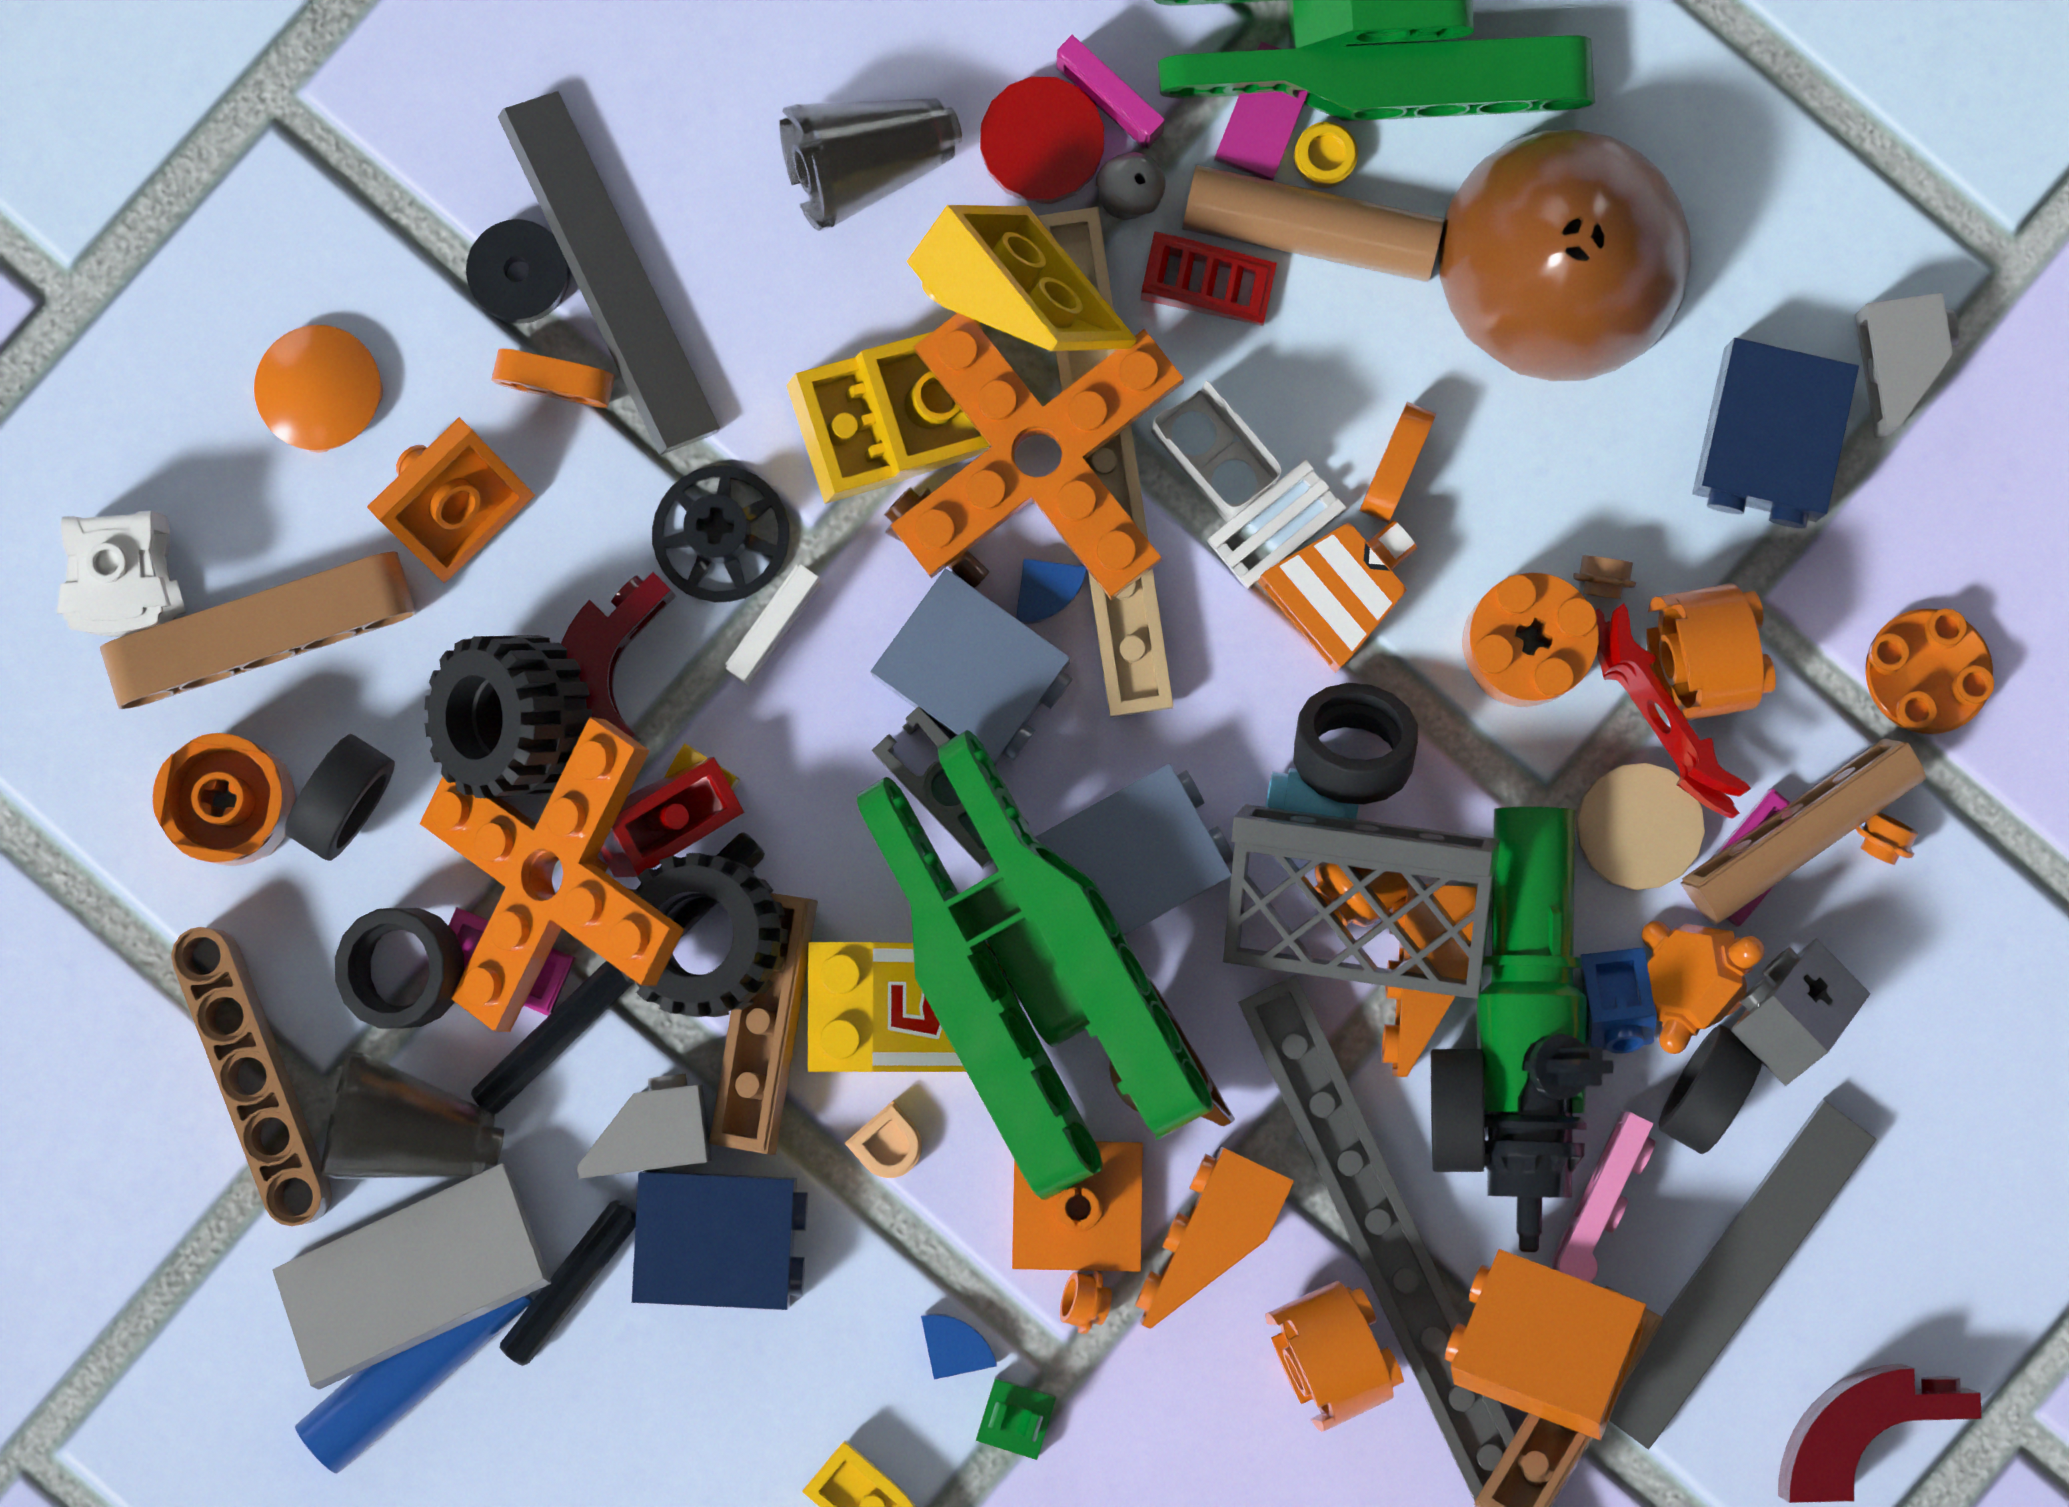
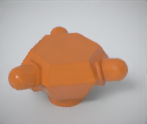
[1641,921,1765,1054]

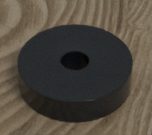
[466,219,570,324]

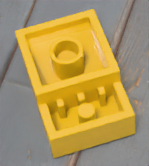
[786,320,990,504]

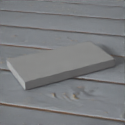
[272,1163,551,1390]

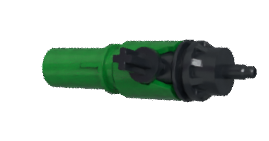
[1477,807,1614,1252]

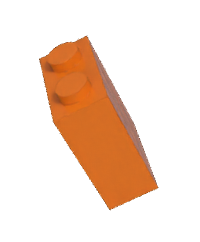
[1445,1249,1648,1441]

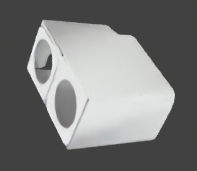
[1151,379,1282,523]

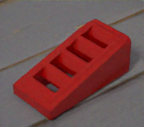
[1140,231,1277,326]

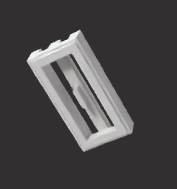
[1207,459,1346,590]
[726,564,822,687]

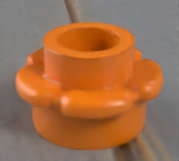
[1856,812,1918,865]
[1060,1271,1112,1334]

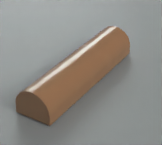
[1182,165,1443,282]
[1680,739,1926,925]
[709,893,818,1155]
[1474,1285,1663,1507]

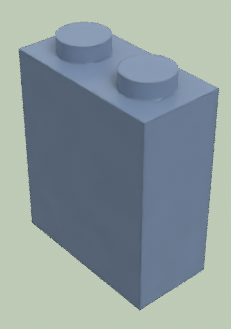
[870,568,1073,766]
[1035,763,1234,936]

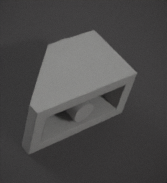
[1855,292,1959,438]
[577,1074,712,1179]

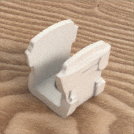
[57,510,186,637]

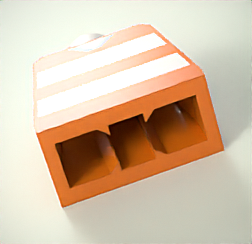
[1258,520,1417,673]

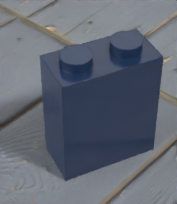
[1692,337,1859,528]
[631,1171,808,1310]

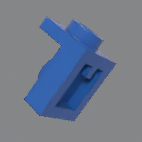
[1580,947,1657,1054]

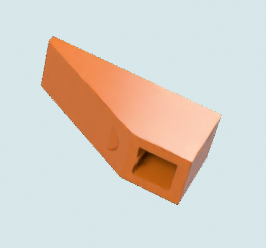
[1382,883,1477,1077]
[1135,1147,1294,1329]

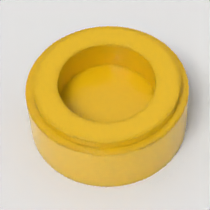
[1294,122,1358,188]

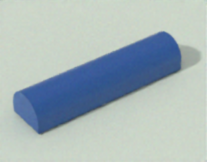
[295,1294,533,1474]

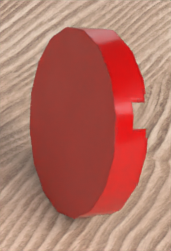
[980,76,1104,204]

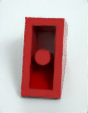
[600,757,745,877]

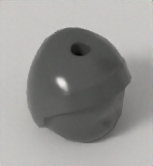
[1095,152,1166,220]

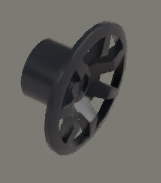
[652,465,790,603]

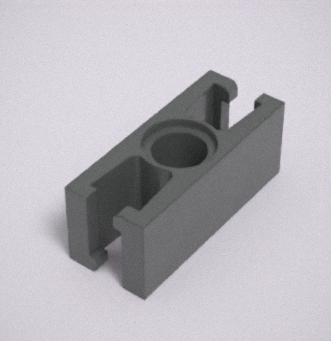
[872,706,1029,870]

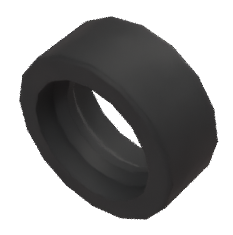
[1293,683,1418,805]
[285,734,395,861]
[335,908,464,1029]
[1658,1025,1763,1154]
[1431,1049,1485,1172]

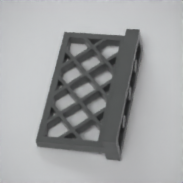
[1223,804,1500,999]

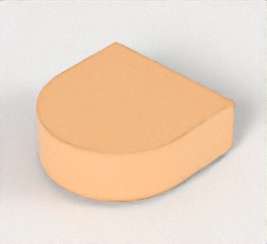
[845,1100,922,1178]

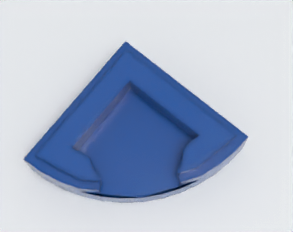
[1016,559,1087,624]
[921,1314,997,1380]

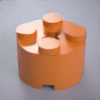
[1462,573,1599,707]
[1646,583,1776,721]
[152,733,296,866]
[1265,1280,1404,1432]

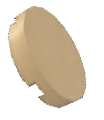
[1575,763,1705,891]

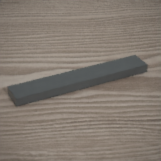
[498,91,720,456]
[1609,1100,1877,1450]

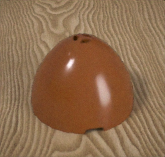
[1439,129,1691,381]

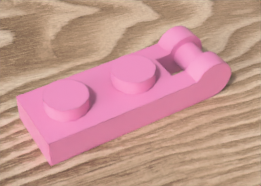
[1551,1111,1656,1283]

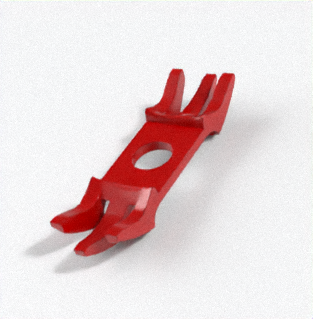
[1595,603,1751,819]

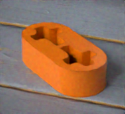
[491,348,615,408]
[1359,402,1436,523]

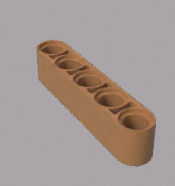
[99,551,417,709]
[171,927,332,1227]

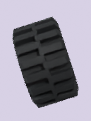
[424,635,592,798]
[621,853,788,1017]

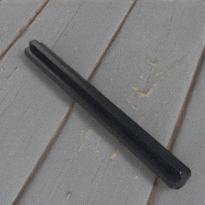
[471,832,765,1115]

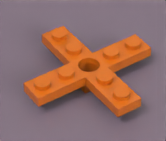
[890,313,1184,600]
[419,717,684,1032]

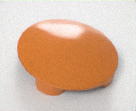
[254,325,384,453]
[1865,608,1994,734]

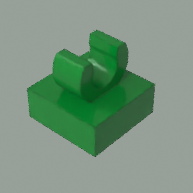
[976,1377,1056,1460]

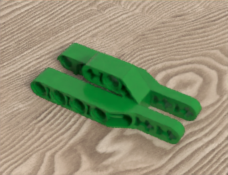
[1154,0,1595,122]
[856,730,1214,1200]

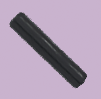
[499,1200,636,1366]

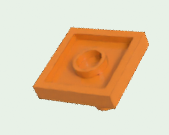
[367,417,535,584]
[1012,1141,1143,1272]

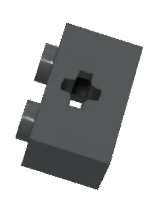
[1731,938,1871,1086]

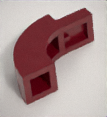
[561,572,676,742]
[1778,1363,1982,1503]

